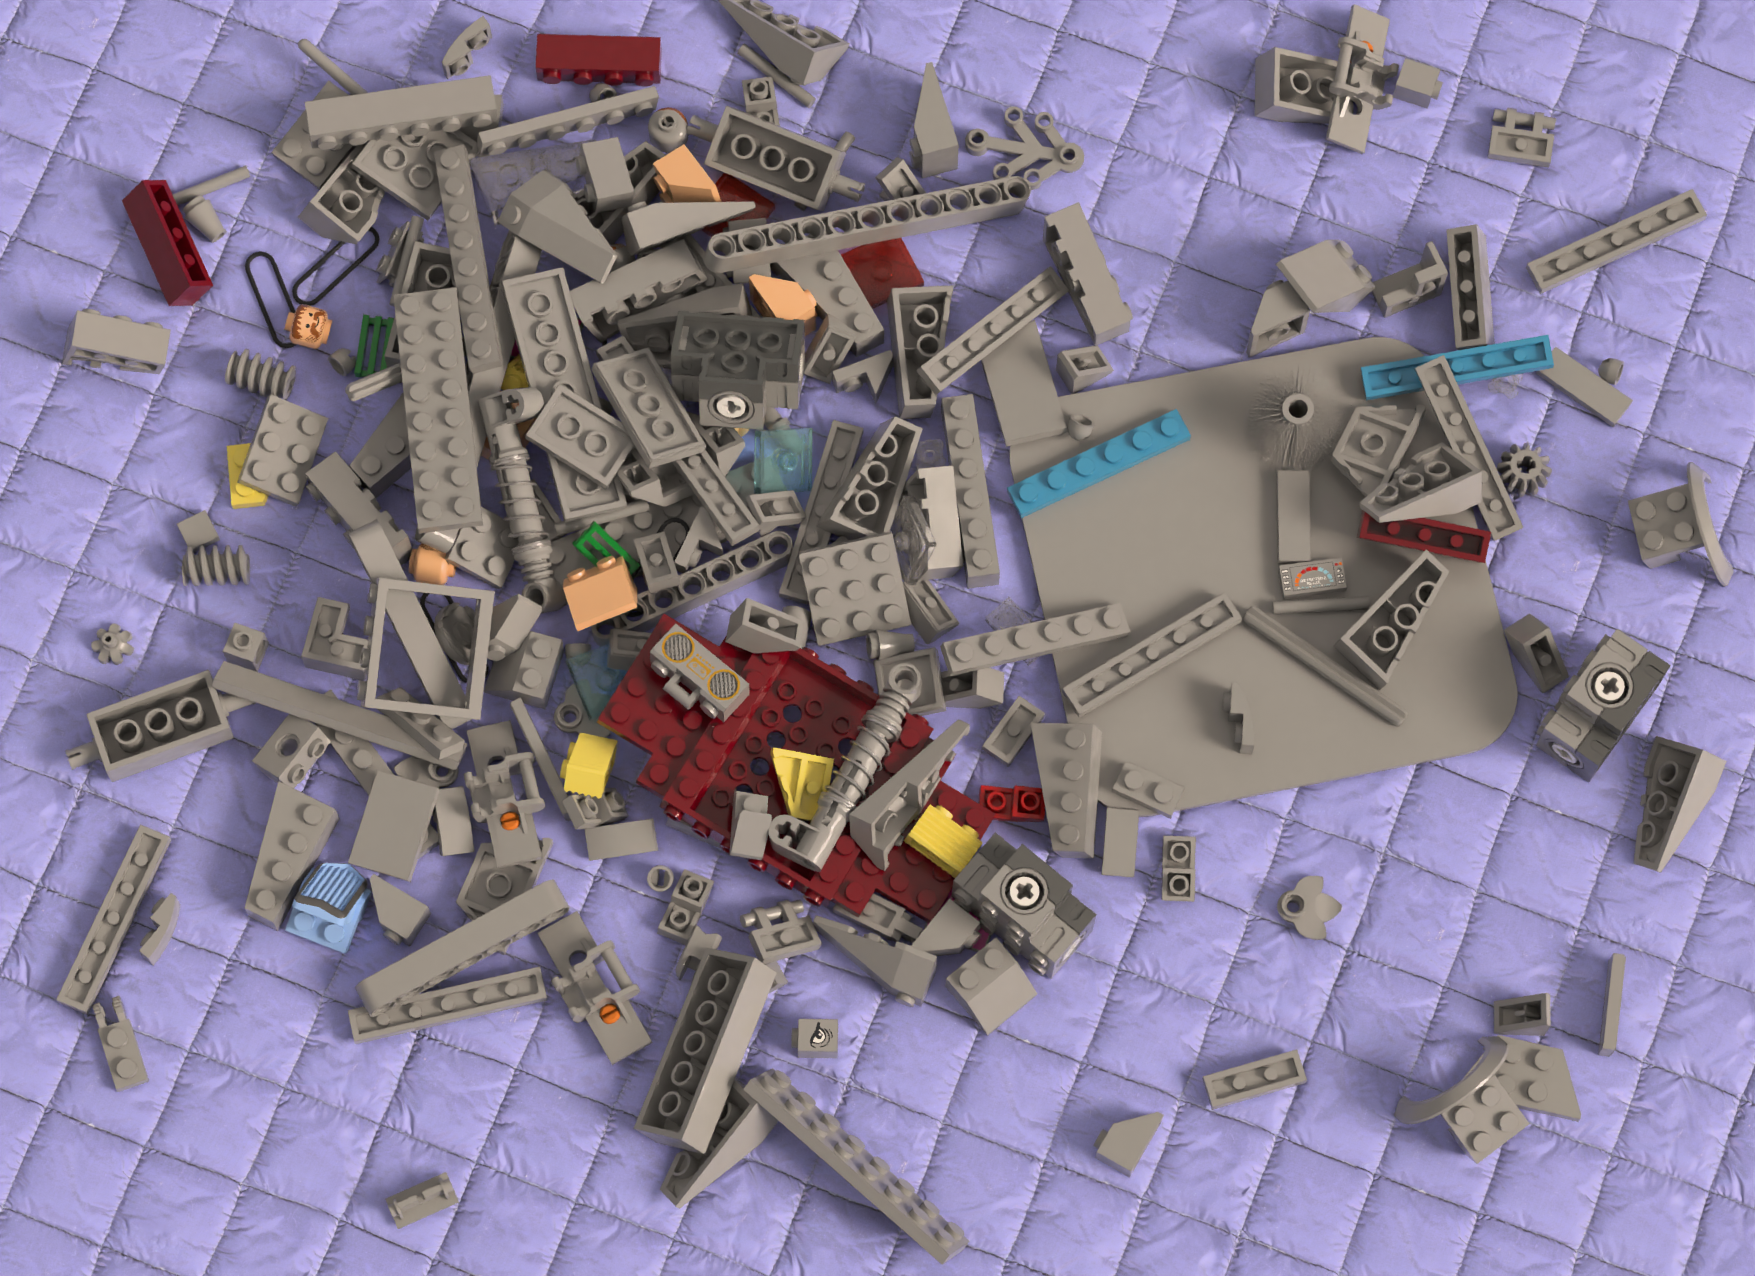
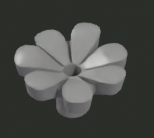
[91,624,134,665]

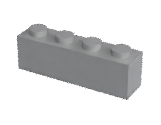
[1446,224,1495,350]

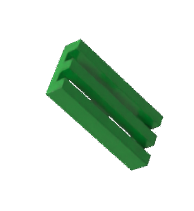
[354,314,394,378]
[572,521,641,575]

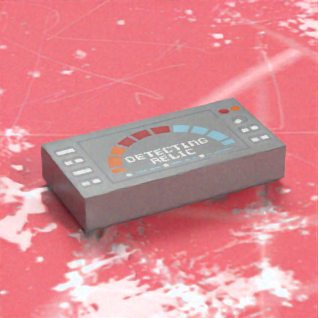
[1278,557,1347,599]

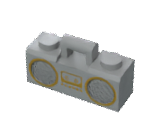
[650,624,749,722]

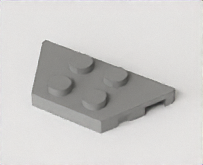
[1331,404,1426,497]
[456,838,554,955]
[1464,1035,1581,1122]

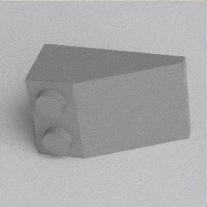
[1255,47,1353,124]
[909,62,959,178]
[1276,240,1376,313]

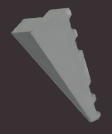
[849,719,970,871]

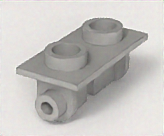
[376,221,424,288]
[385,1172,459,1229]

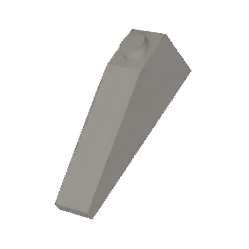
[618,283,752,353]
[813,915,937,1007]

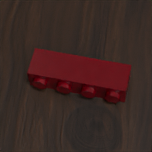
[536,34,662,86]
[122,180,213,306]
[1357,510,1491,563]

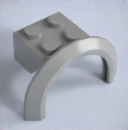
[1628,462,1734,587]
[1394,1036,1529,1164]

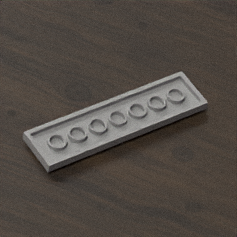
[501,267,627,522]
[393,287,483,534]
[547,456,785,606]
[743,1068,970,1265]

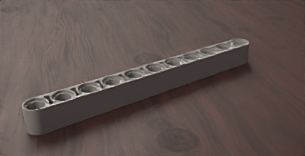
[704,176,1031,273]
[415,232,542,553]

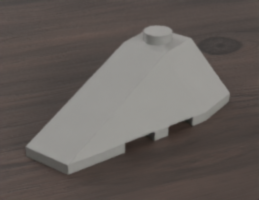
[719,0,850,86]
[298,140,385,244]
[497,170,617,283]
[622,201,756,256]
[1360,442,1482,523]
[1634,736,1727,873]
[660,1077,778,1209]

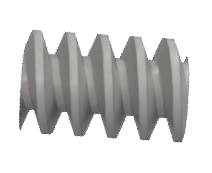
[225,349,296,400]
[182,545,250,586]

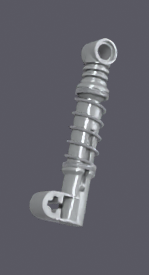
[478,387,566,613]
[768,663,921,872]

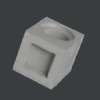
[223,623,269,672]

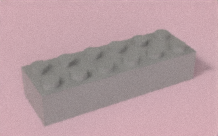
[633,948,777,1154]

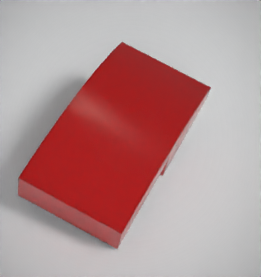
[978,785,1045,822]

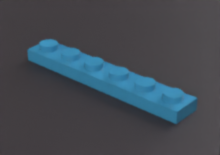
[1361,335,1554,401]
[1007,409,1191,518]

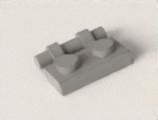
[1488,107,1556,168]
[740,900,822,964]

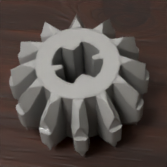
[1497,442,1552,497]

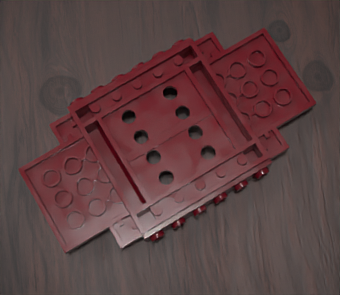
[597,614,996,923]

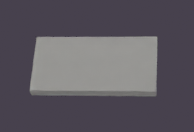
[981,320,1067,447]
[591,347,706,469]

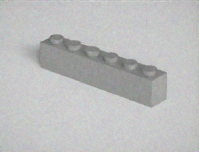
[305,75,497,150]
[941,394,1000,589]

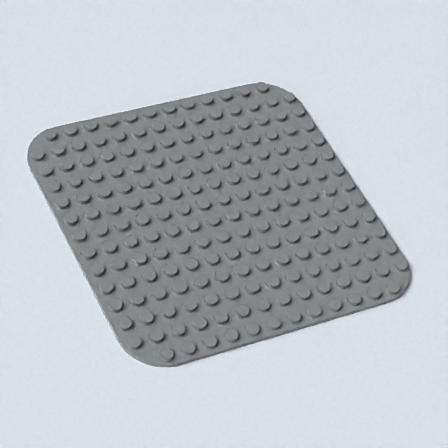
[1009,337,1518,817]

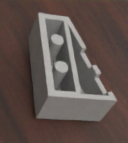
[62,309,171,374]

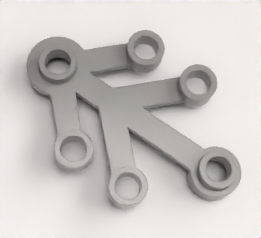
[965,107,1084,190]

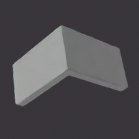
[1372,241,1448,318]
[301,597,368,681]

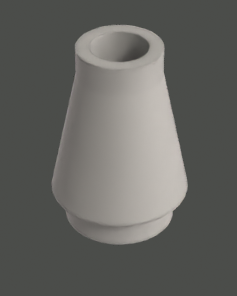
[182,195,227,243]
[866,630,915,661]

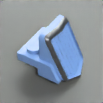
[285,863,372,954]

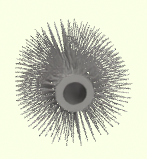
[1247,364,1344,470]

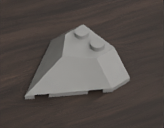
[617,412,745,507]

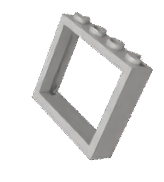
[357,578,495,720]

